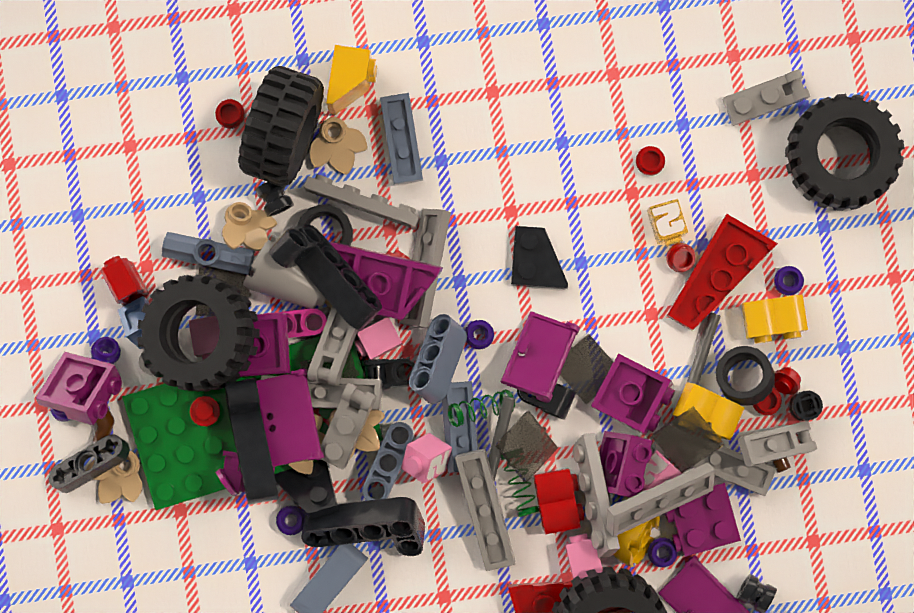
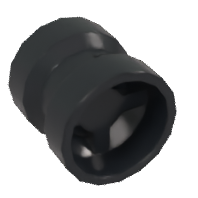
[255,182,294,217]
[788,390,823,421]
[736,574,777,613]

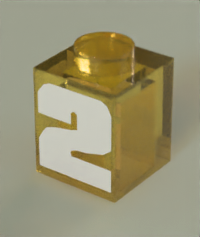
[647,199,688,247]

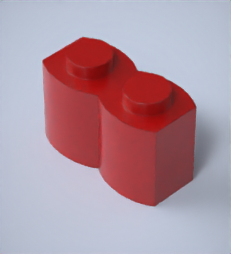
[100,255,149,306]
[533,468,585,535]

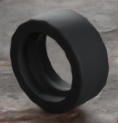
[297,204,353,246]
[716,346,775,406]

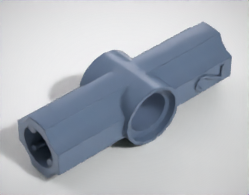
[162,232,255,275]

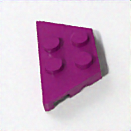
[330,242,443,320]

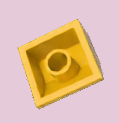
[326,45,377,115]

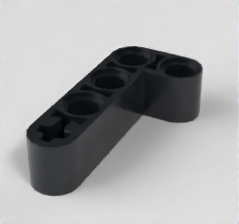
[270,224,382,330]
[225,378,279,505]
[301,497,425,556]

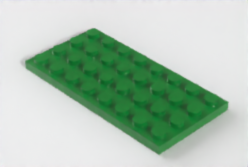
[122,336,384,511]

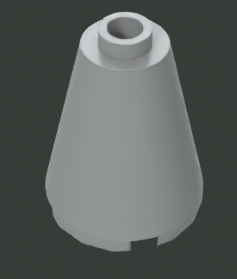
[243,235,326,309]

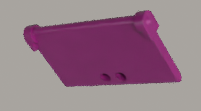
[500,311,580,403]
[256,368,324,467]
[658,555,750,613]

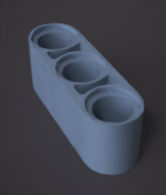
[409,314,467,404]
[362,422,414,501]
[290,544,368,613]

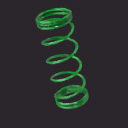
[448,389,515,427]
[500,448,540,517]

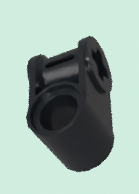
[362,358,415,390]
[517,383,576,420]

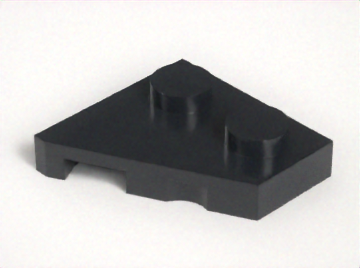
[511,226,568,289]
[274,459,339,520]

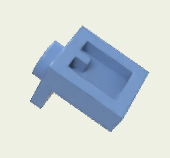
[118,296,149,349]

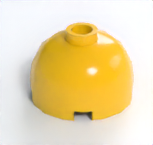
[613,516,660,567]

